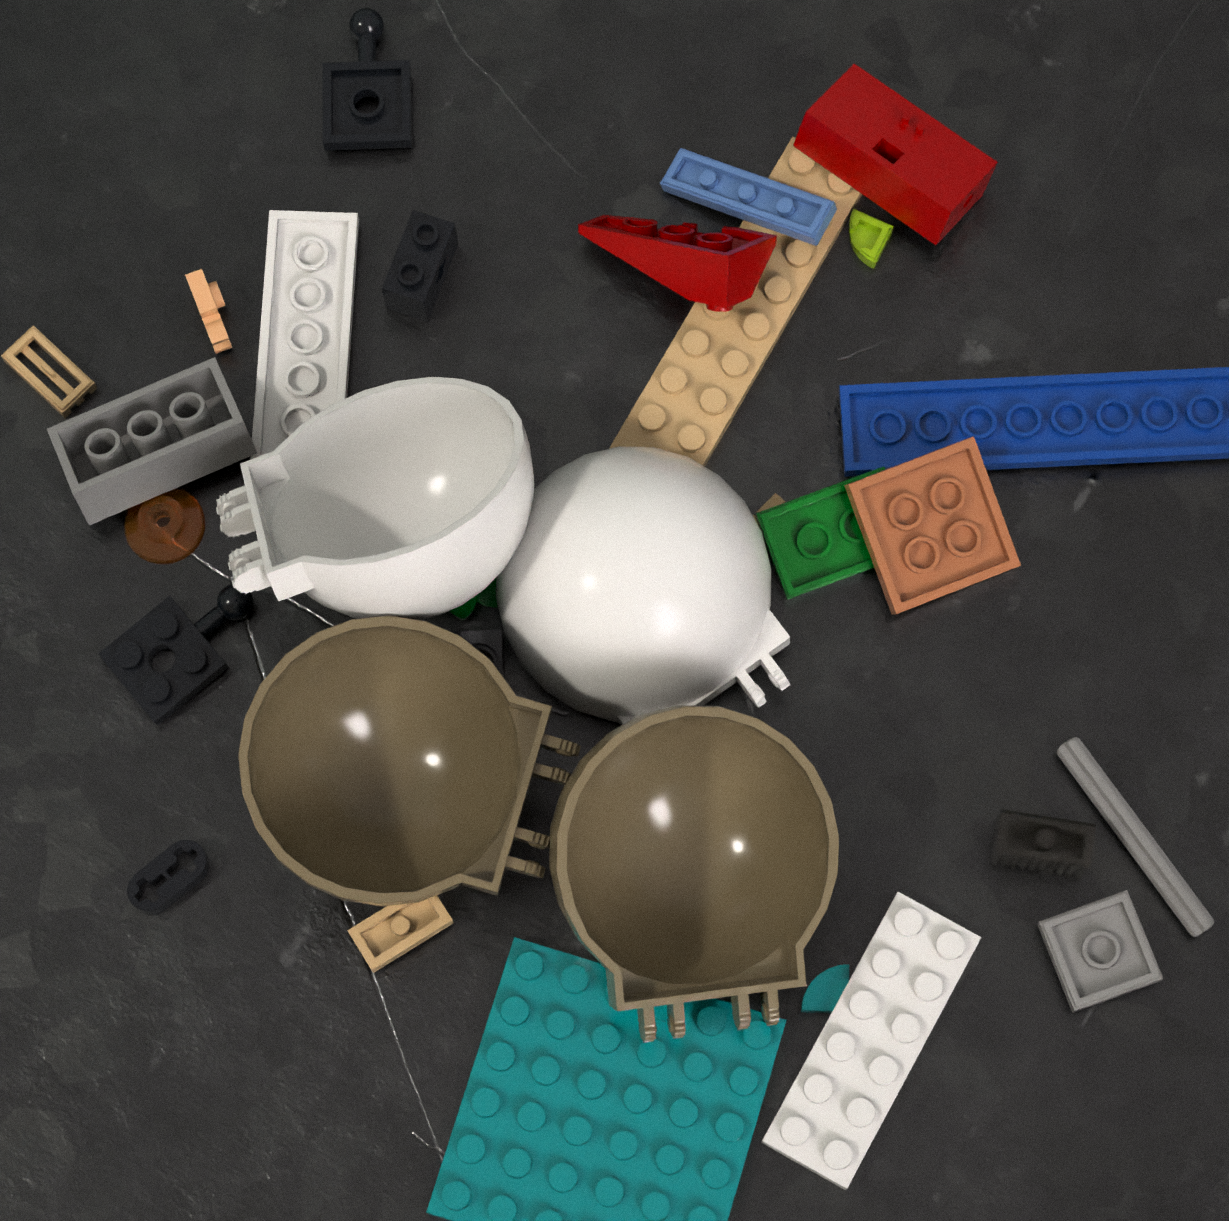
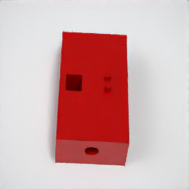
[793,64,998,245]

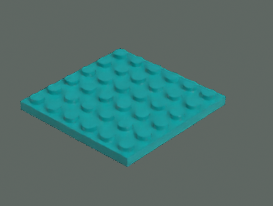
[426,937,787,1221]

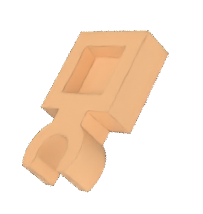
[185,269,232,354]

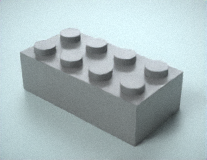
[47,357,257,525]

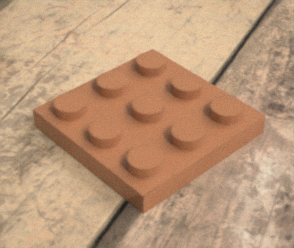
[844,436,1021,614]

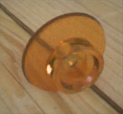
[124,488,205,564]

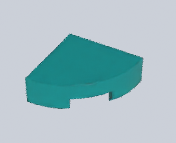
[801,964,849,1013]

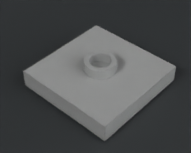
[1037,890,1163,1013]

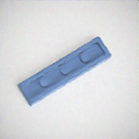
[660,148,837,246]

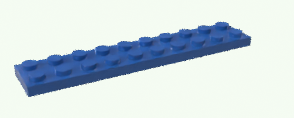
[839,367,1229,477]

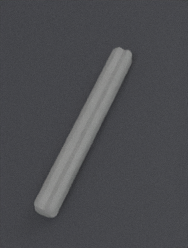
[1057,737,1214,937]

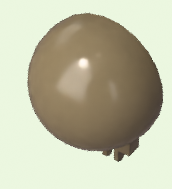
[238,616,581,906]
[549,705,839,1043]

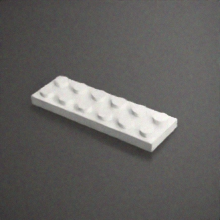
[250,210,359,460]
[761,892,981,1190]

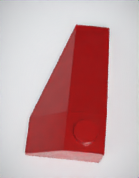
[578,215,777,312]

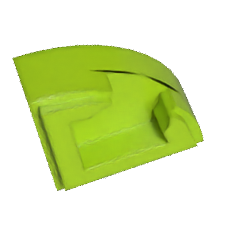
[848,208,894,269]

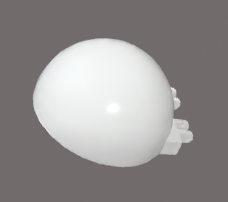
[216,377,534,620]
[496,446,790,725]

